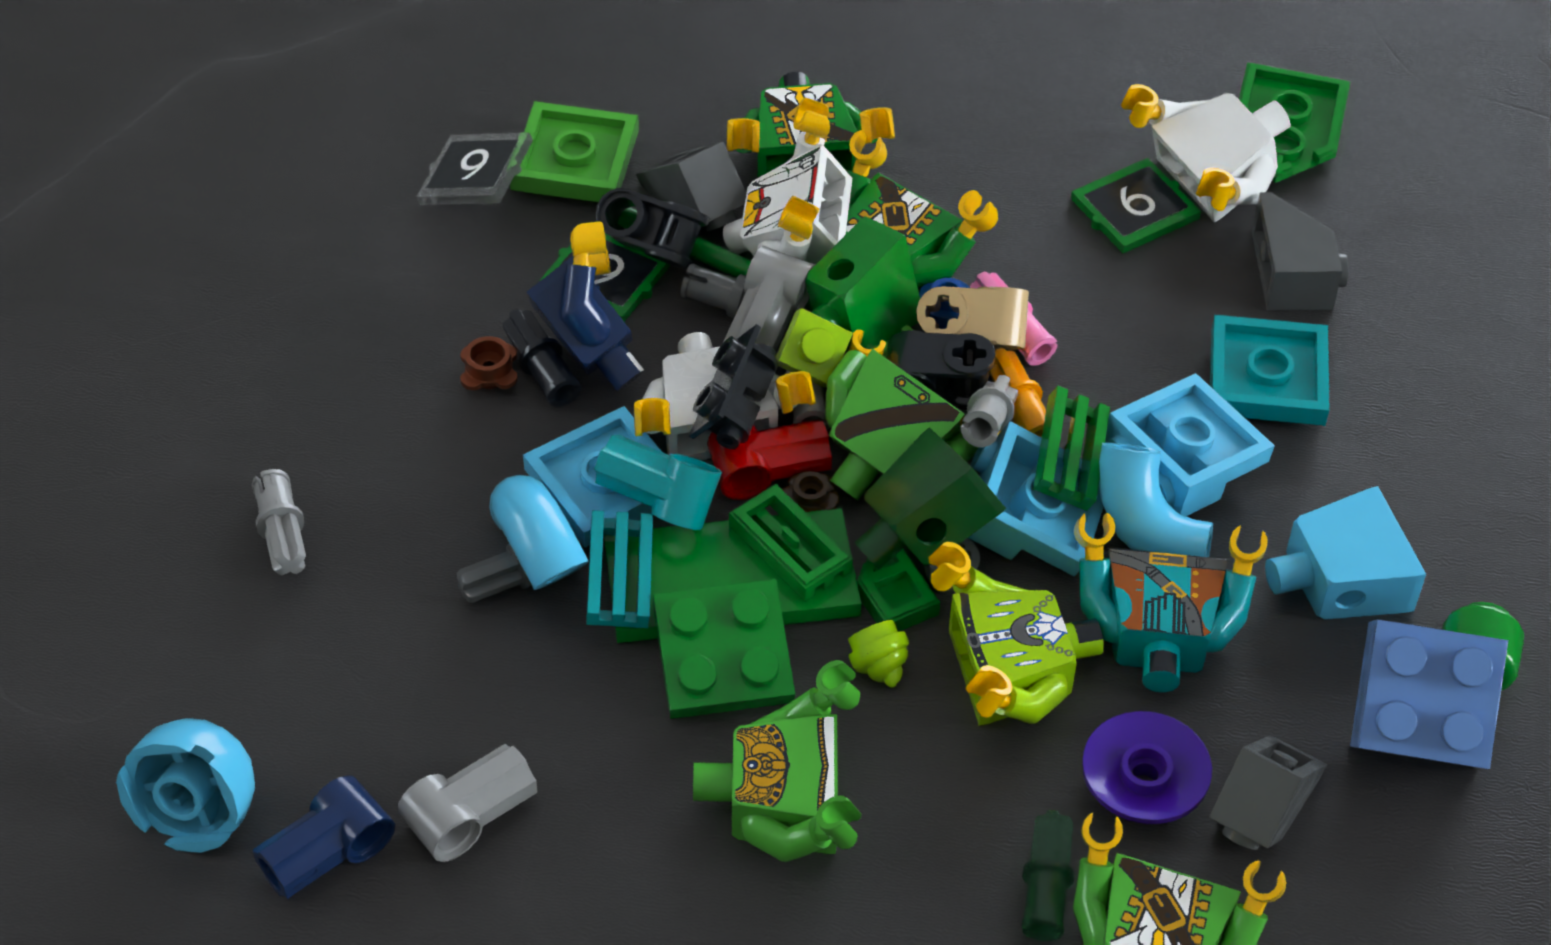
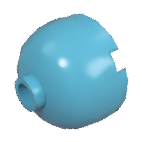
[116,718,255,853]

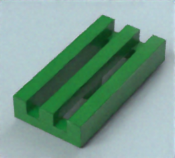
[1033,385,1110,511]
[729,484,853,602]

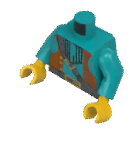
[1074,513,1267,692]

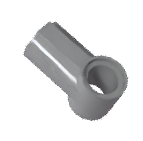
[723,246,815,352]
[397,744,538,862]

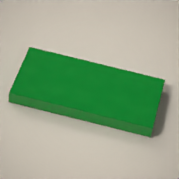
[604,508,861,643]

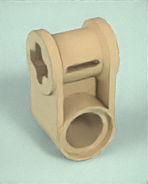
[916,286,1029,350]

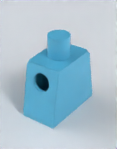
[1265,486,1426,620]

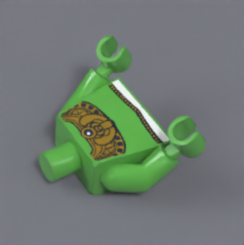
[693,660,862,862]

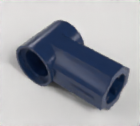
[253,775,395,899]

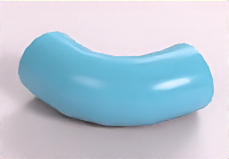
[1099,442,1213,557]
[489,475,589,590]

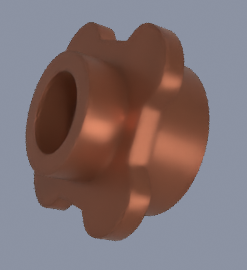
[460,336,518,391]

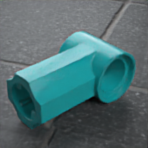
[594,435,722,530]

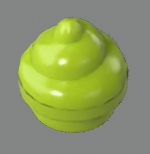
[848,620,909,688]

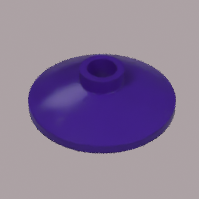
[1082,711,1212,824]

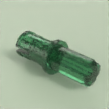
[1021,810,1075,941]

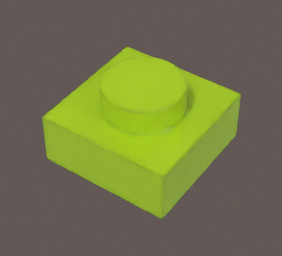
[776,308,853,388]

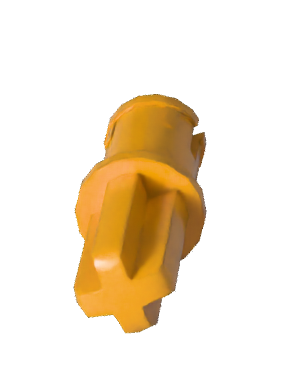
[989,347,1046,438]

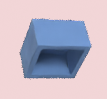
[1350,619,1509,769]

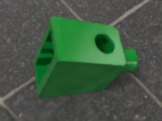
[805,216,920,352]

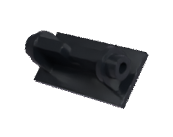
[689,324,778,449]

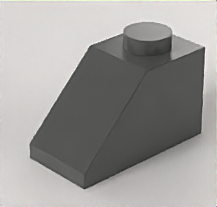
[636,141,746,232]
[1251,192,1348,311]
[1209,735,1328,850]

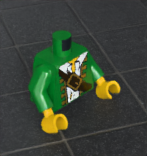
[726,72,895,178]
[845,130,998,289]

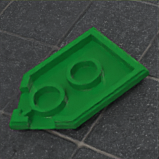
[1239,62,1351,183]

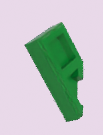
[857,549,940,632]

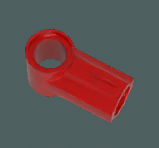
[707,419,832,500]

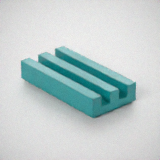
[586,510,653,628]

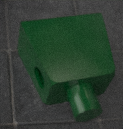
[854,427,1006,570]

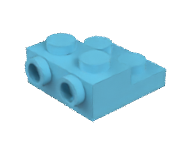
[1105,373,1275,516]
[968,421,1104,577]

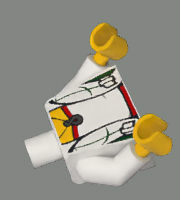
[723,97,853,263]

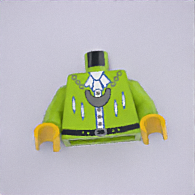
[929,541,1104,726]

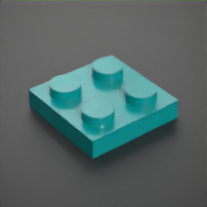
[1210,315,1329,426]

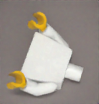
[1121,84,1291,223]
[634,332,816,460]

